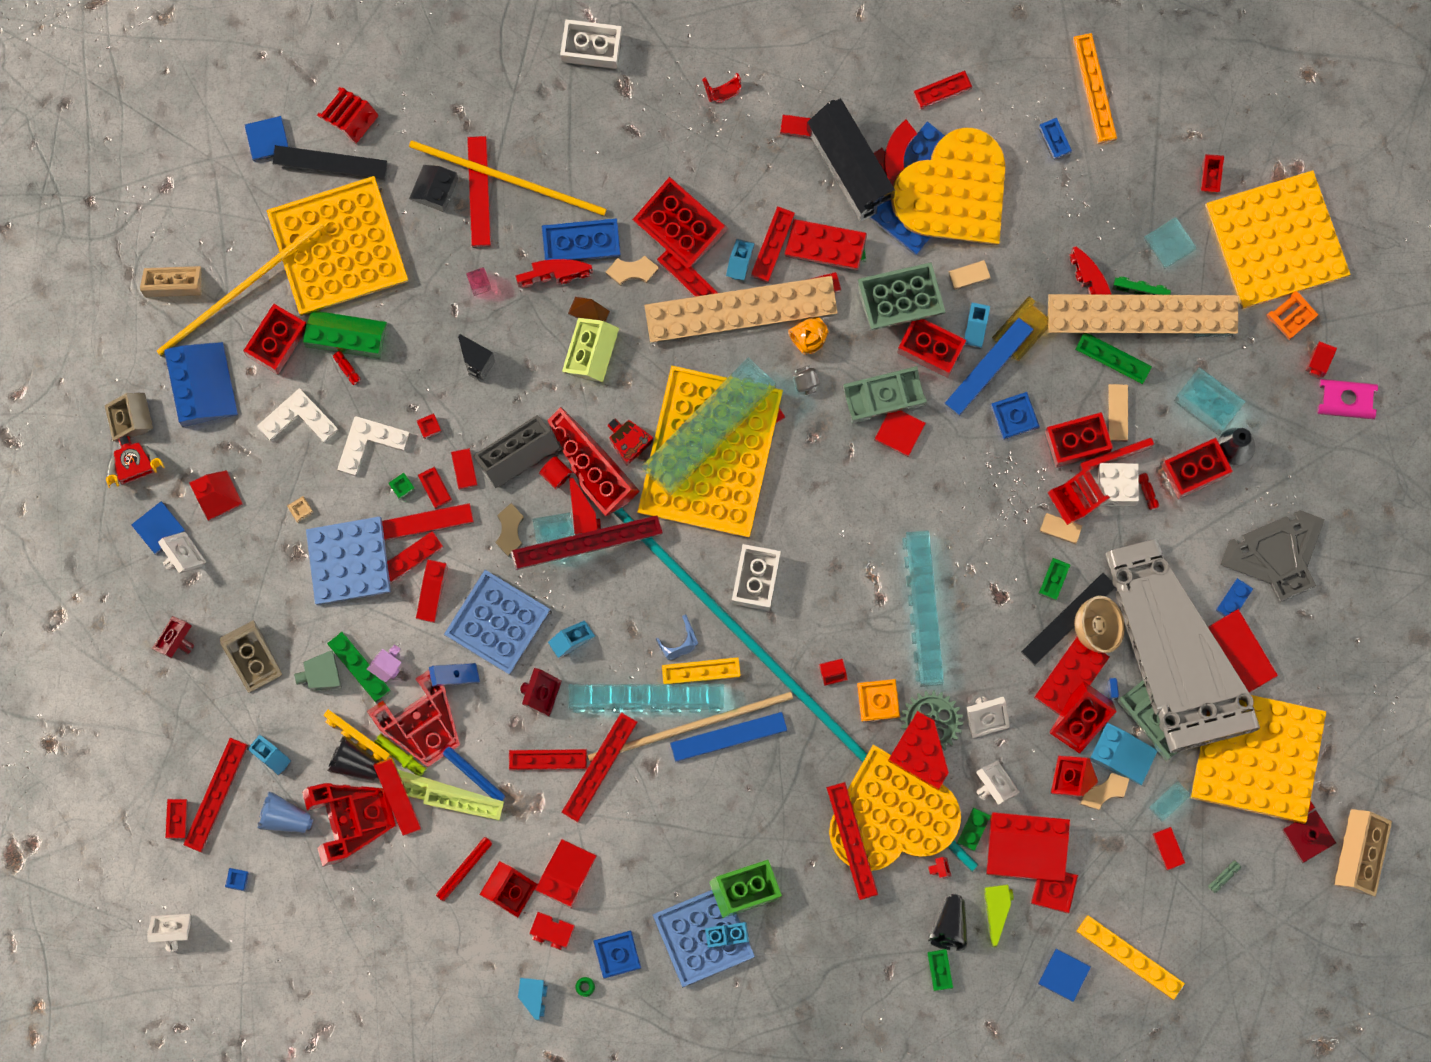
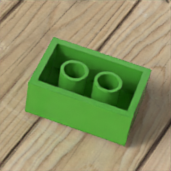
[709,860,782,918]

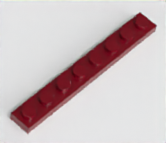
[511,515,663,570]

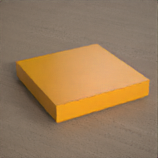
[857,679,900,722]

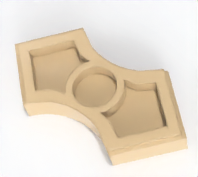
[606,256,659,285]
[1080,773,1129,810]

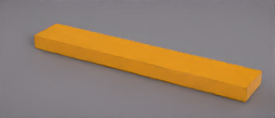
[1073,33,1117,144]

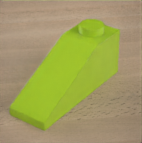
[984,885,1014,948]

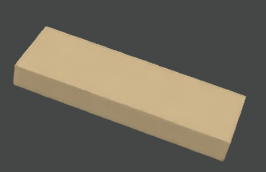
[1108,384,1128,442]

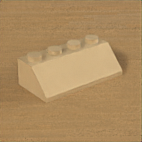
[1334,809,1392,897]

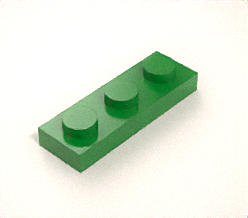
[1112,277,1171,295]

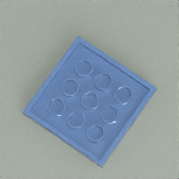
[306,516,391,605]
[444,570,550,675]
[653,890,755,988]

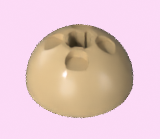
[1074,596,1125,653]

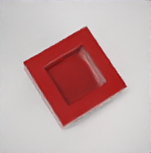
[417,413,442,439]

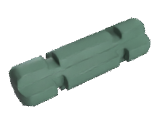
[1208,861,1241,893]

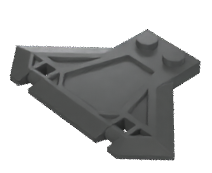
[1221,510,1325,602]

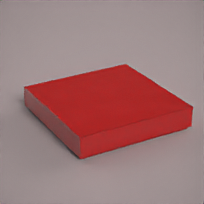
[874,410,926,457]
[1031,872,1078,914]

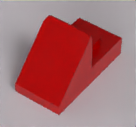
[1201,154,1224,192]

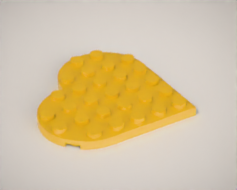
[891,128,1005,245]
[829,745,961,871]

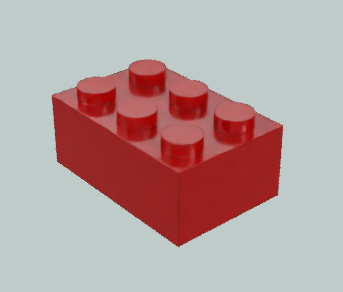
[243,304,307,375]
[897,319,966,378]
[1045,412,1113,468]
[1162,438,1233,500]

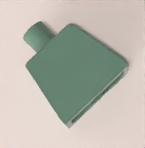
[294,650,342,691]

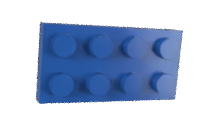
[542,218,621,261]

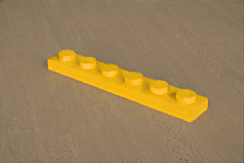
[1076,915,1185,1000]

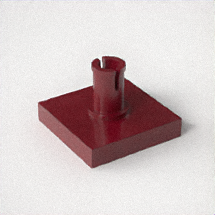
[152,616,194,658]
[520,668,562,717]
[1282,810,1336,863]

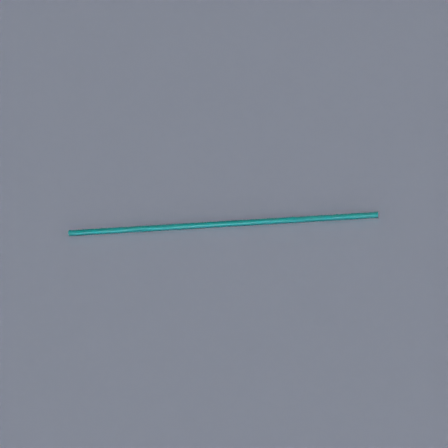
[613,508,978,871]

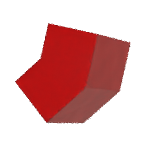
[819,658,848,686]

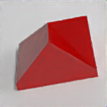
[1051,756,1098,797]

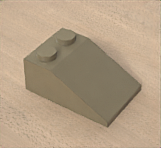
[220,620,282,693]

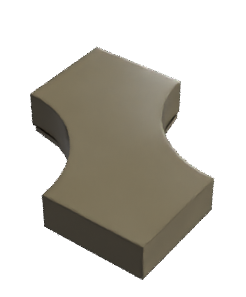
[495,503,524,557]

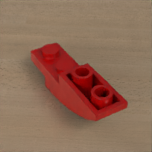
[1069,246,1111,295]
[515,259,593,288]

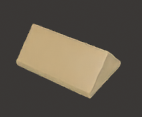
[140,266,201,297]

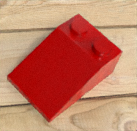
[1050,681,1117,754]
[535,839,597,909]

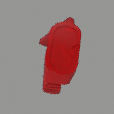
[702,73,741,103]

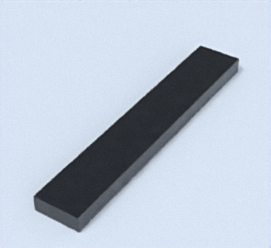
[272,145,388,180]
[1021,573,1115,666]

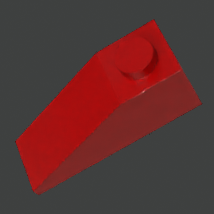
[569,478,601,535]
[416,560,448,623]

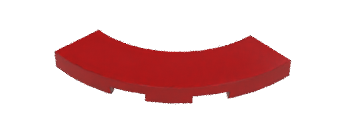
[884,119,917,185]

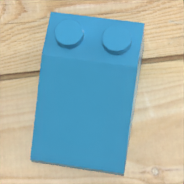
[1090,723,1158,785]

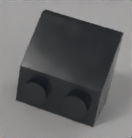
[409,165,458,212]
[458,334,495,381]

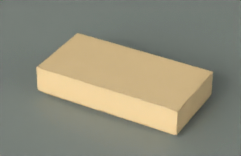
[948,260,990,290]
[1040,513,1082,544]

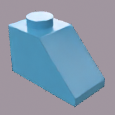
[726,239,755,280]
[548,620,595,658]
[247,735,291,775]

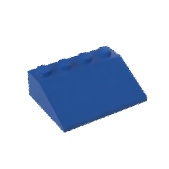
[164,342,238,427]

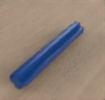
[443,747,505,801]

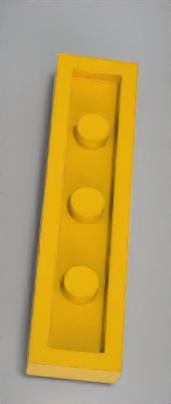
[662,657,741,685]
[323,709,392,762]

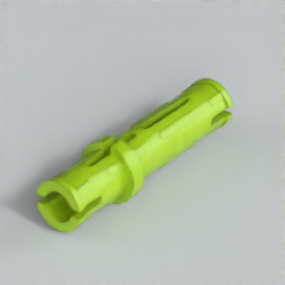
[374,733,427,777]

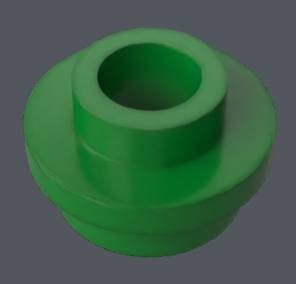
[575,977,595,997]

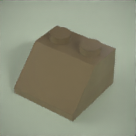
[105,393,153,441]

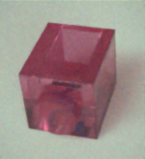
[466,267,491,296]

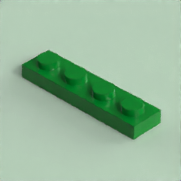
[1075,333,1152,384]
[327,632,391,703]

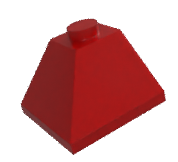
[189,470,243,521]

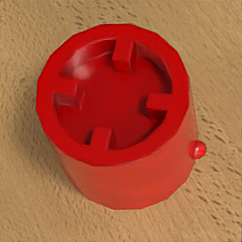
[539,456,573,490]

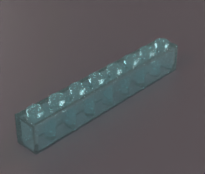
[902,531,944,687]
[569,684,724,713]

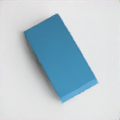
[705,922,749,948]

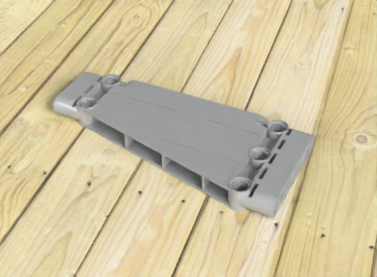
[1105,539,1260,753]

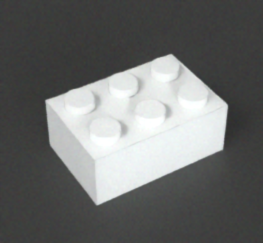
[560,19,622,69]
[732,544,781,611]

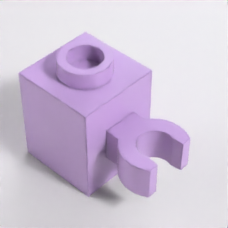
[367,644,401,683]

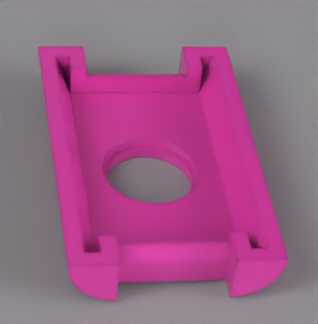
[1318,379,1378,420]

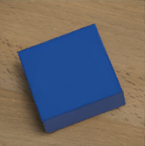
[1107,678,1119,700]
[225,868,249,891]

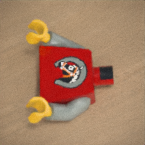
[106,436,165,488]

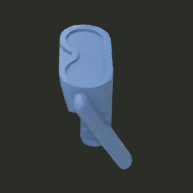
[656,614,698,660]

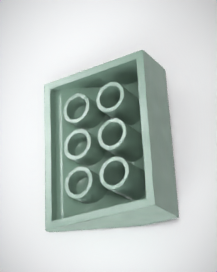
[858,262,946,330]

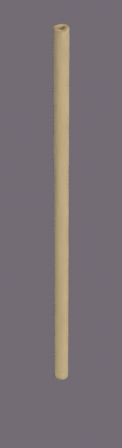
[588,692,793,762]

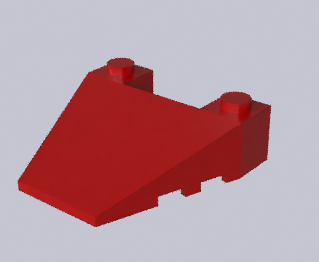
[367,670,460,767]
[302,783,396,867]

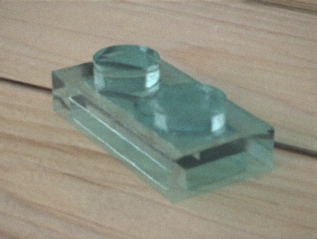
[1149,781,1191,822]

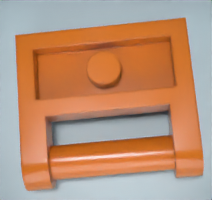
[1267,291,1318,340]

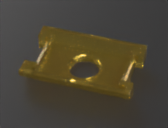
[992,296,1048,361]

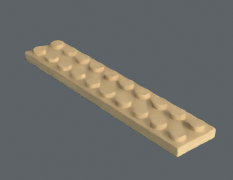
[644,276,838,343]
[1048,294,1238,334]

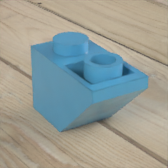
[964,303,990,348]
[518,978,548,1021]

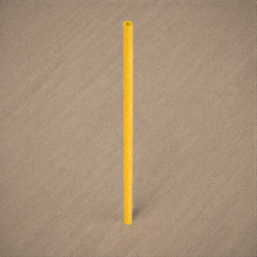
[409,140,607,216]
[156,221,324,356]

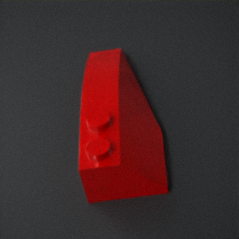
[547,407,640,516]

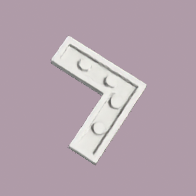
[257,388,338,443]
[337,416,410,476]

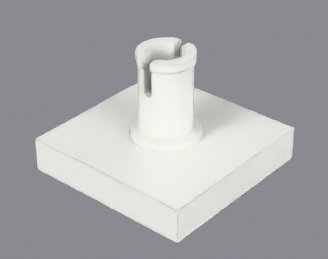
[158,532,206,573]
[966,697,1010,738]
[976,760,1020,805]
[147,914,191,952]

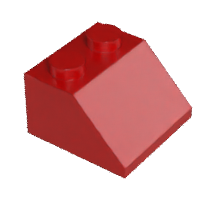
[479,861,538,918]

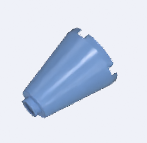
[257,791,313,833]

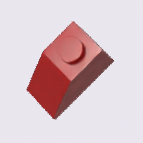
[1306,341,1337,378]

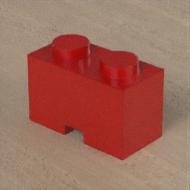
[529,912,575,950]

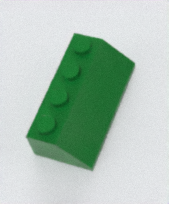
[303,311,387,359]

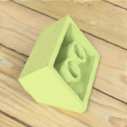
[562,318,619,382]

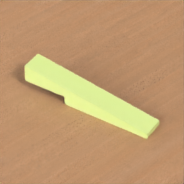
[397,769,504,820]

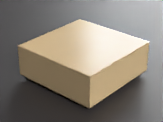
[287,496,313,523]

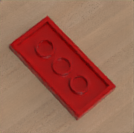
[1208,609,1278,693]

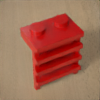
[317,87,379,144]
[1047,465,1110,525]

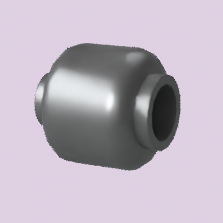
[793,365,820,395]

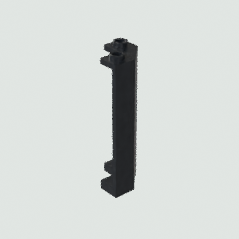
[807,98,895,222]

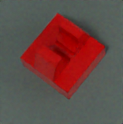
[928,857,952,878]

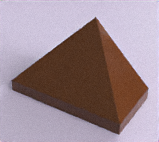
[568,297,610,322]

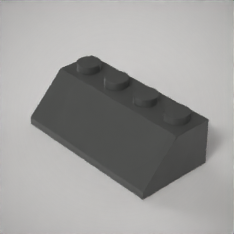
[473,415,560,488]

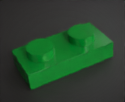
[1038,558,1070,601]
[957,808,991,851]
[927,949,953,991]

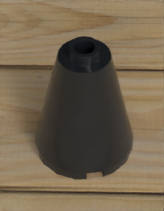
[1218,428,1255,465]
[327,736,380,781]
[928,894,967,951]

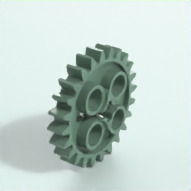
[900,690,963,751]

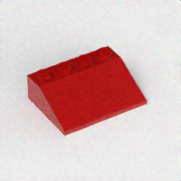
[632,177,729,269]
[986,812,1070,882]

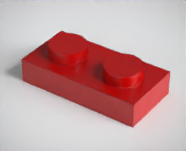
[165,799,188,839]

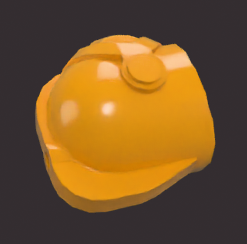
[788,317,829,355]

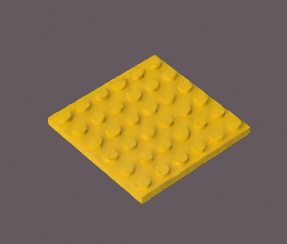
[1205,171,1351,309]
[266,176,409,316]
[1190,695,1326,824]

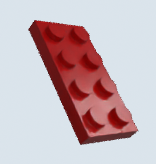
[785,219,867,270]
[1034,637,1110,715]

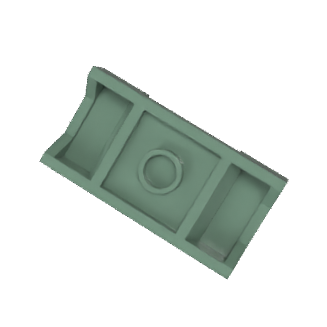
[843,366,927,424]
[1117,680,1178,761]

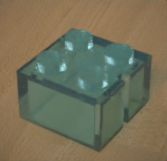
[533,513,574,544]

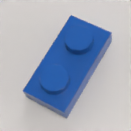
[1039,118,1072,160]
[1216,578,1253,617]

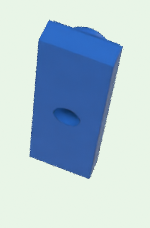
[429,663,480,686]

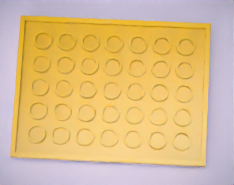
[637,365,783,538]

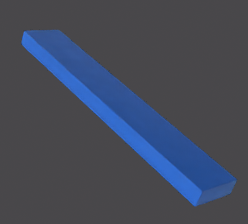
[945,318,1034,416]
[670,712,787,762]

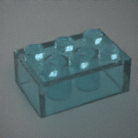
[1174,367,1245,436]

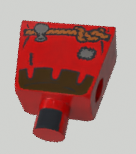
[607,418,654,466]

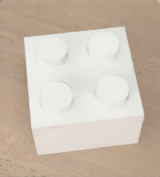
[1098,463,1139,506]

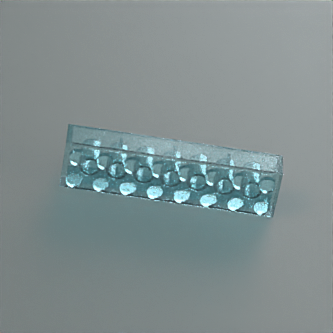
[642,357,776,496]

